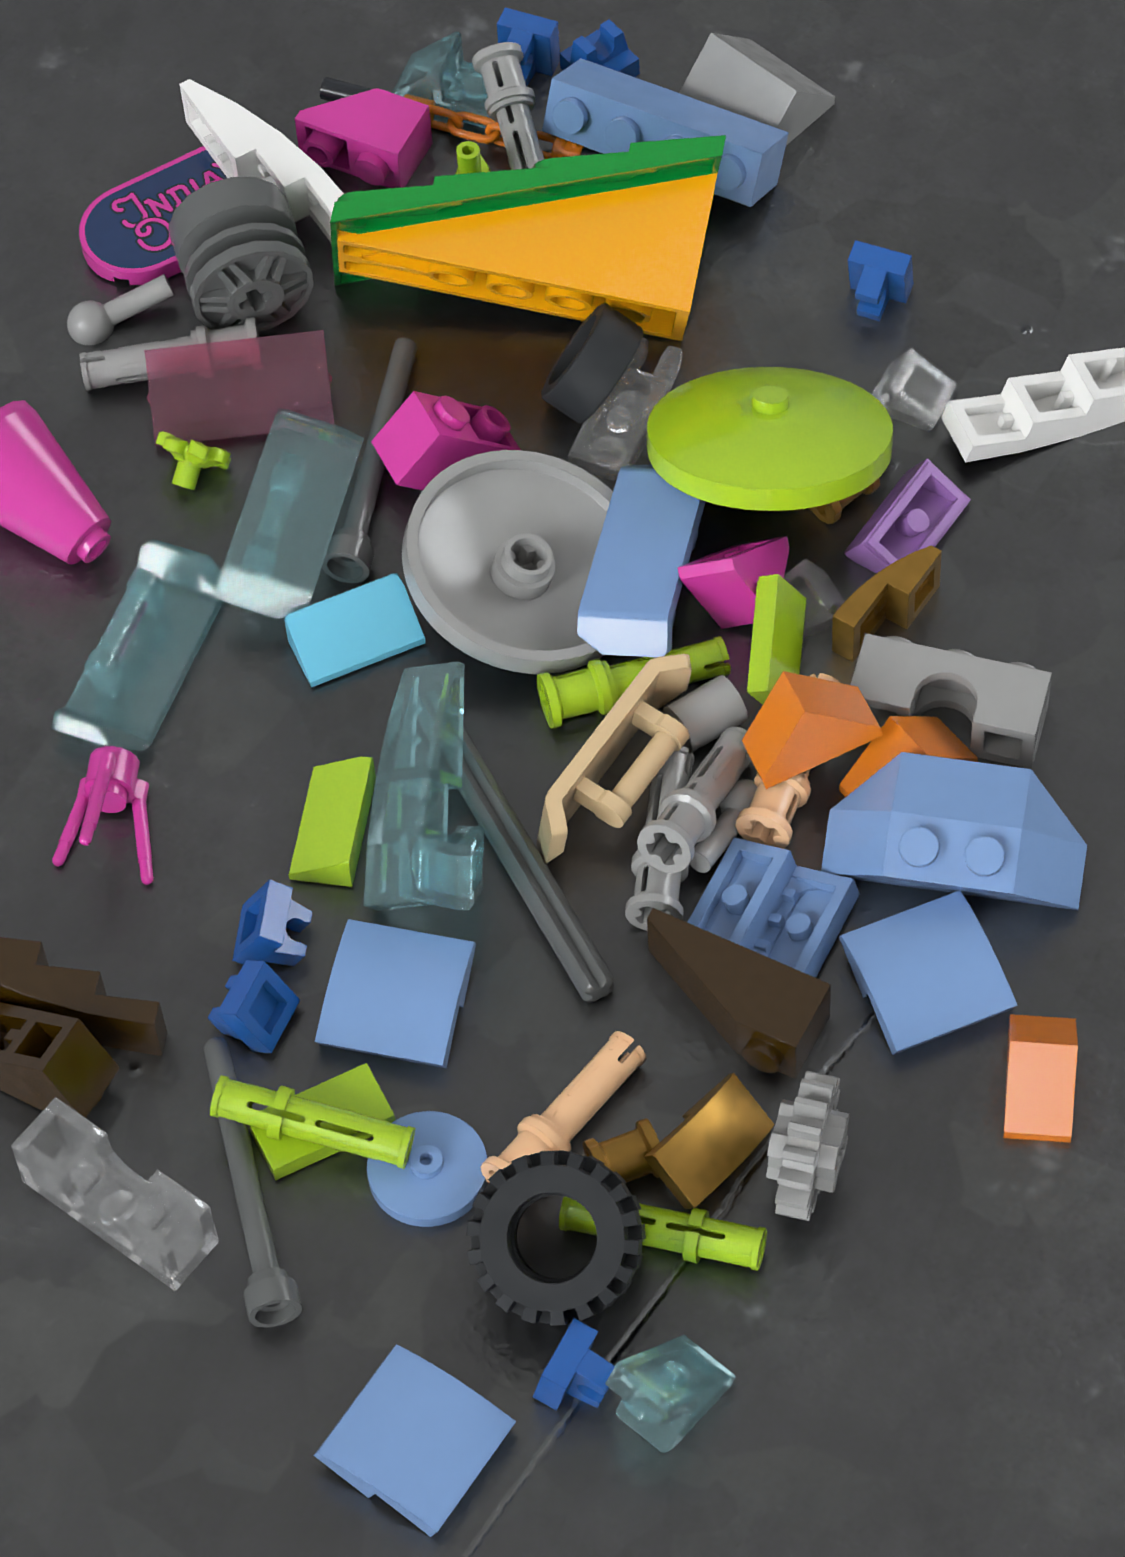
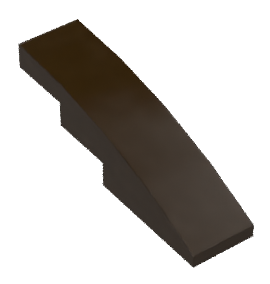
[0,937,167,1056]

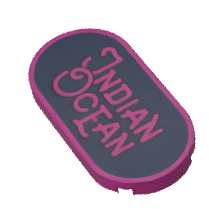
[79,146,227,285]

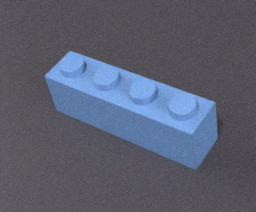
[542,58,789,207]

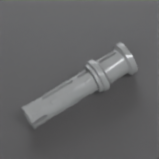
[472,42,544,170]
[79,317,264,391]
[637,727,751,873]
[625,746,694,931]

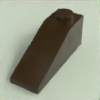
[647,908,831,1079]
[0,1002,120,1120]

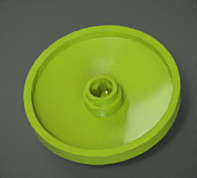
[647,367,893,511]

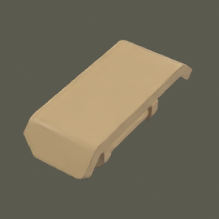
[537,654,692,864]

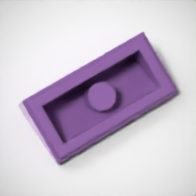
[844,459,971,573]

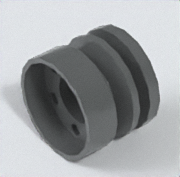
[168,177,314,332]

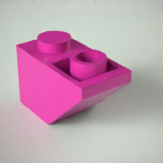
[294,88,433,188]
[371,391,521,490]

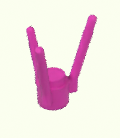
[52,746,154,885]

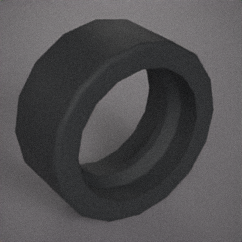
[541,303,644,423]

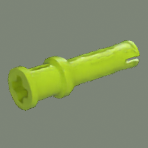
[537,636,731,729]

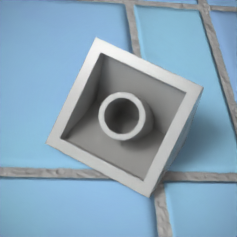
[679,33,835,145]

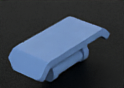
[577,464,706,658]

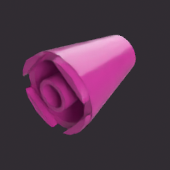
[0,400,111,565]

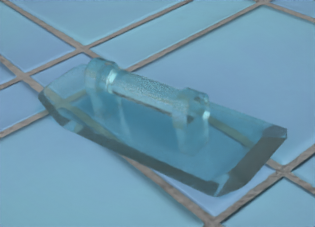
[215,408,364,619]
[51,540,229,751]

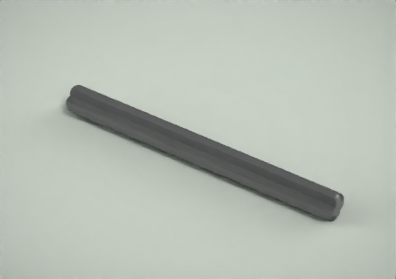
[416,695,614,1002]

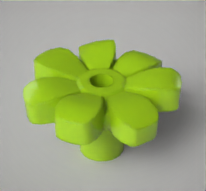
[155,431,231,491]

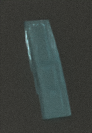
[363,661,465,910]

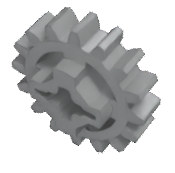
[766,1071,850,1221]

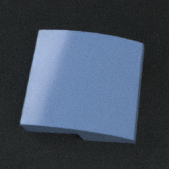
[687,837,860,978]
[839,890,1018,1055]
[315,919,476,1069]
[313,1344,516,1537]

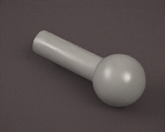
[67,274,175,345]
[690,779,757,873]

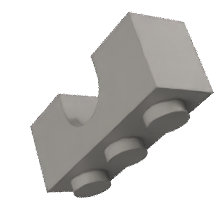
[850,633,1052,769]

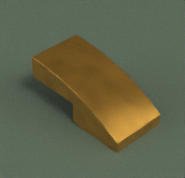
[832,546,942,662]
[644,1073,775,1209]

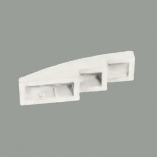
[179,79,344,244]
[941,347,1125,463]

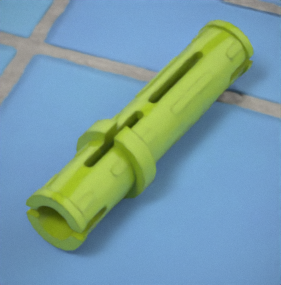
[210,1075,416,1169]
[559,1196,767,1271]

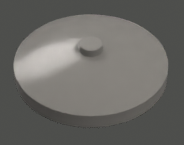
[402,450,613,674]

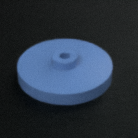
[367,1111,487,1227]

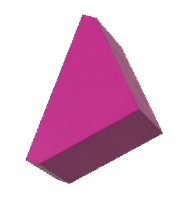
[677,536,790,629]

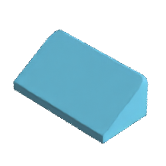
[284,573,426,688]

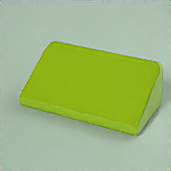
[289,756,376,887]

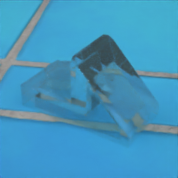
[391,31,491,128]
[398,826,484,911]
[605,1335,736,1453]

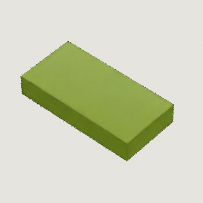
[747,574,807,705]
[248,1063,395,1181]

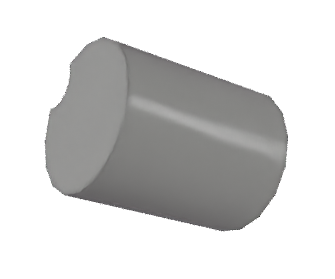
[663,675,748,753]

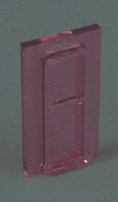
[144,330,335,447]

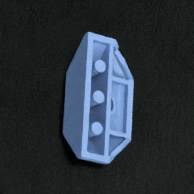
[821,752,1087,910]

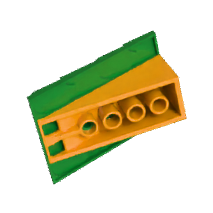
[330,135,726,341]

